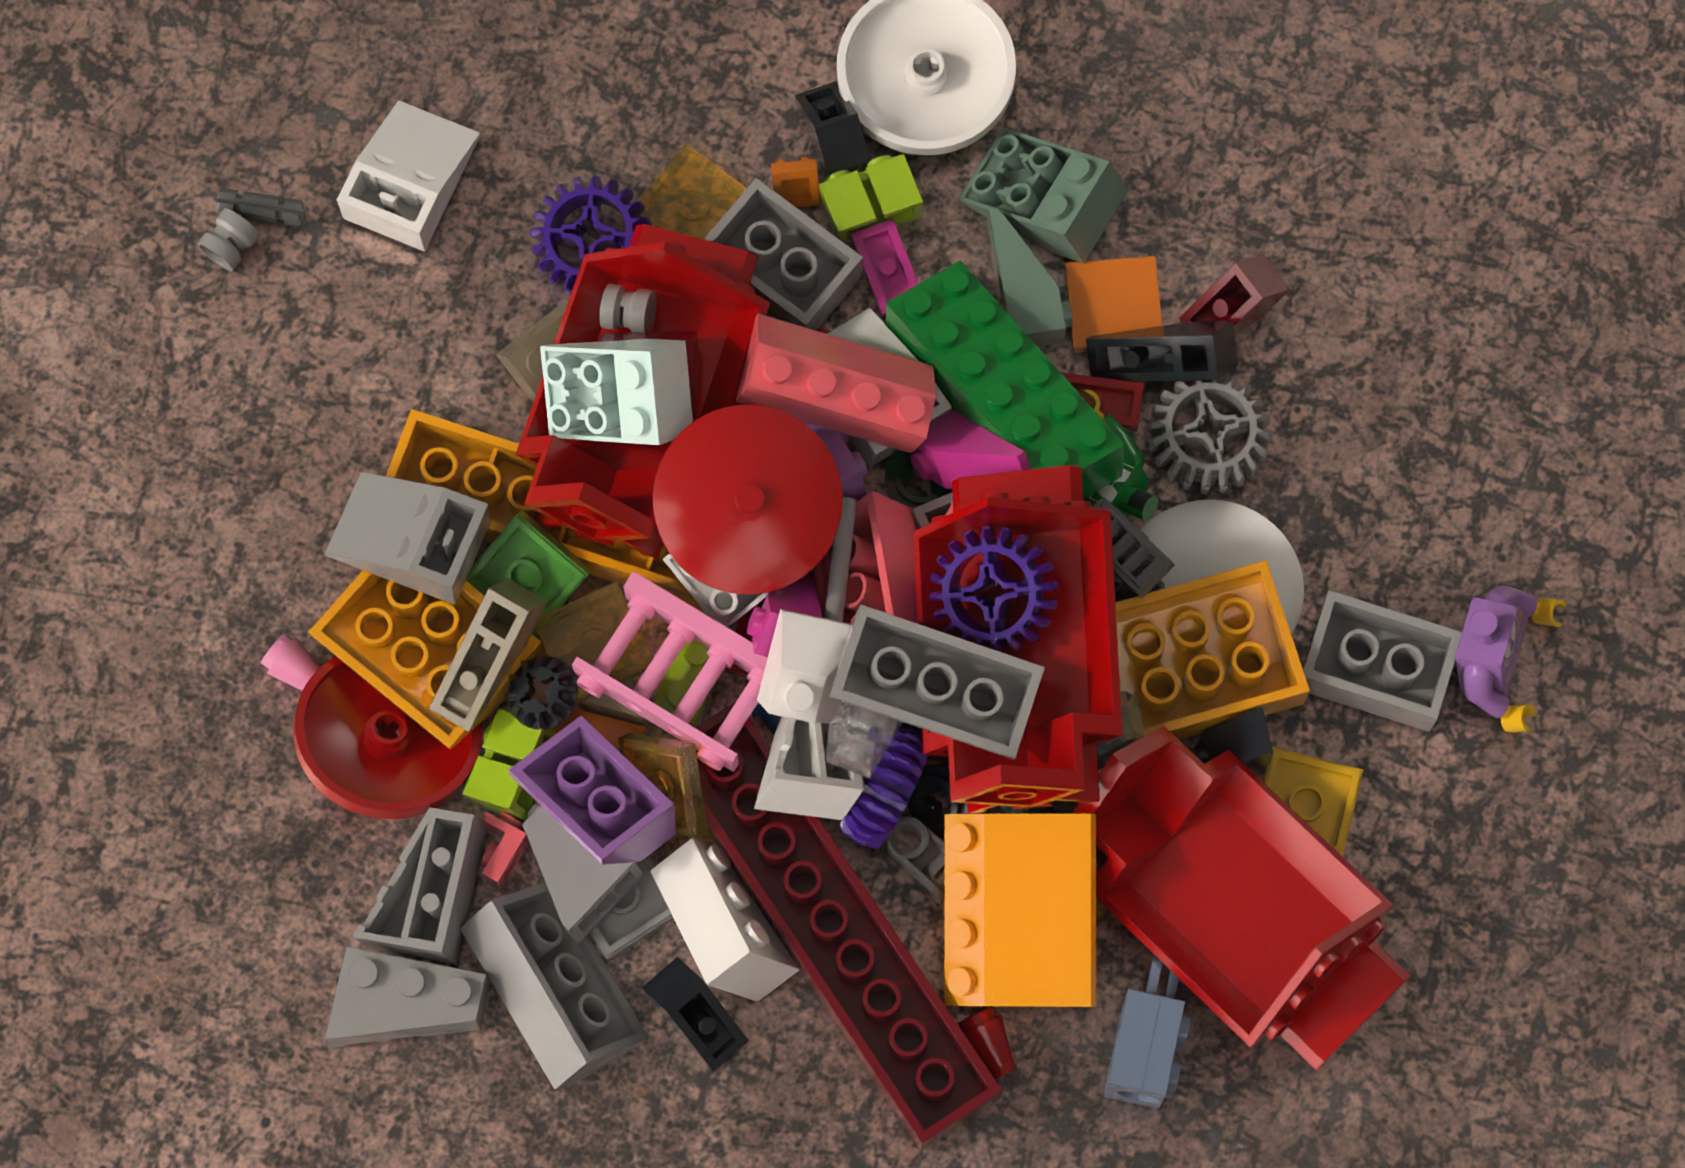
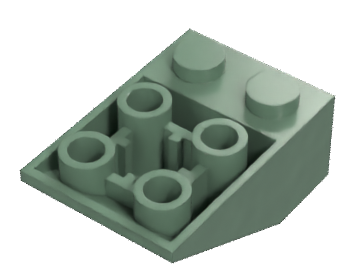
[958,127,1129,264]

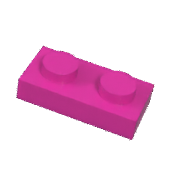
[851,219,919,320]

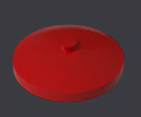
[652,404,843,595]
[293,656,482,819]

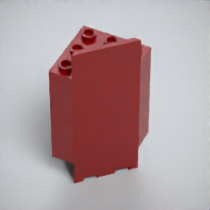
[515,224,770,559]
[914,465,1123,814]
[1072,725,1411,1071]

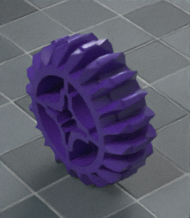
[530,175,652,295]
[929,526,1059,653]
[839,723,928,849]

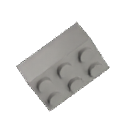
[704,178,863,331]
[1303,590,1462,732]

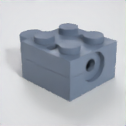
[1103,955,1191,1109]

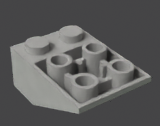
[325,472,491,605]

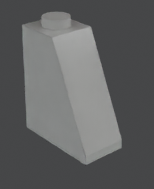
[522,802,643,943]

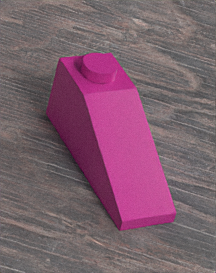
[910,410,1031,489]
[747,573,822,657]

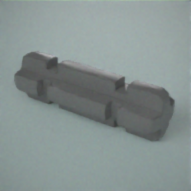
[216,188,305,226]

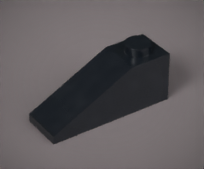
[1086,321,1238,382]

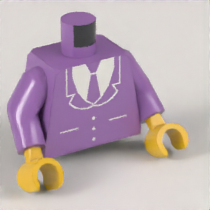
[1455,585,1567,733]

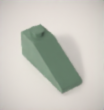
[988,208,1073,347]

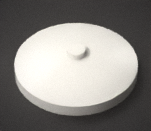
[837,0,1016,156]
[1118,500,1304,635]

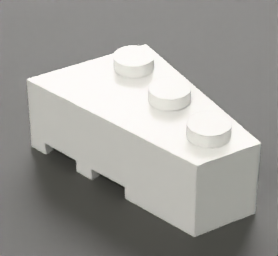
[754,707,864,820]
[650,838,800,1002]

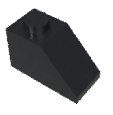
[794,81,870,175]
[1194,708,1273,775]
[642,957,749,1072]

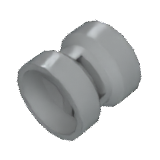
[197,208,260,272]
[599,283,657,333]

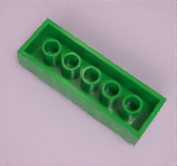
[886,260,1125,499]

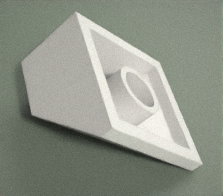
[757,609,853,723]

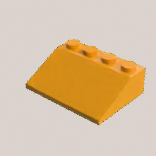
[1115,560,1310,748]
[308,570,546,750]
[944,814,1096,1007]

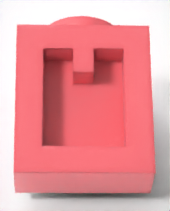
[480,812,530,891]

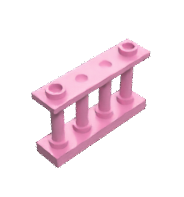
[572,571,768,772]

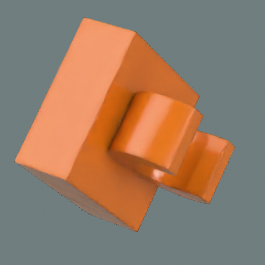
[771,156,820,208]

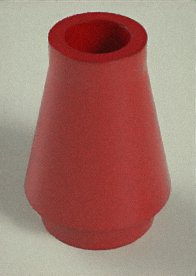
[958,1006,1017,1079]

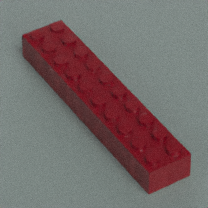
[660,702,1002,1151]

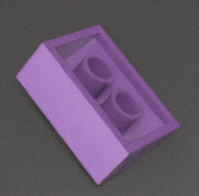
[509,716,676,865]

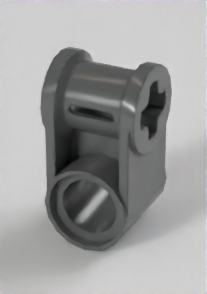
[885,817,945,904]

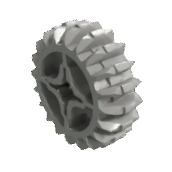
[1147,375,1272,495]

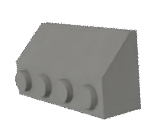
[830,605,1045,760]
[460,882,649,1089]

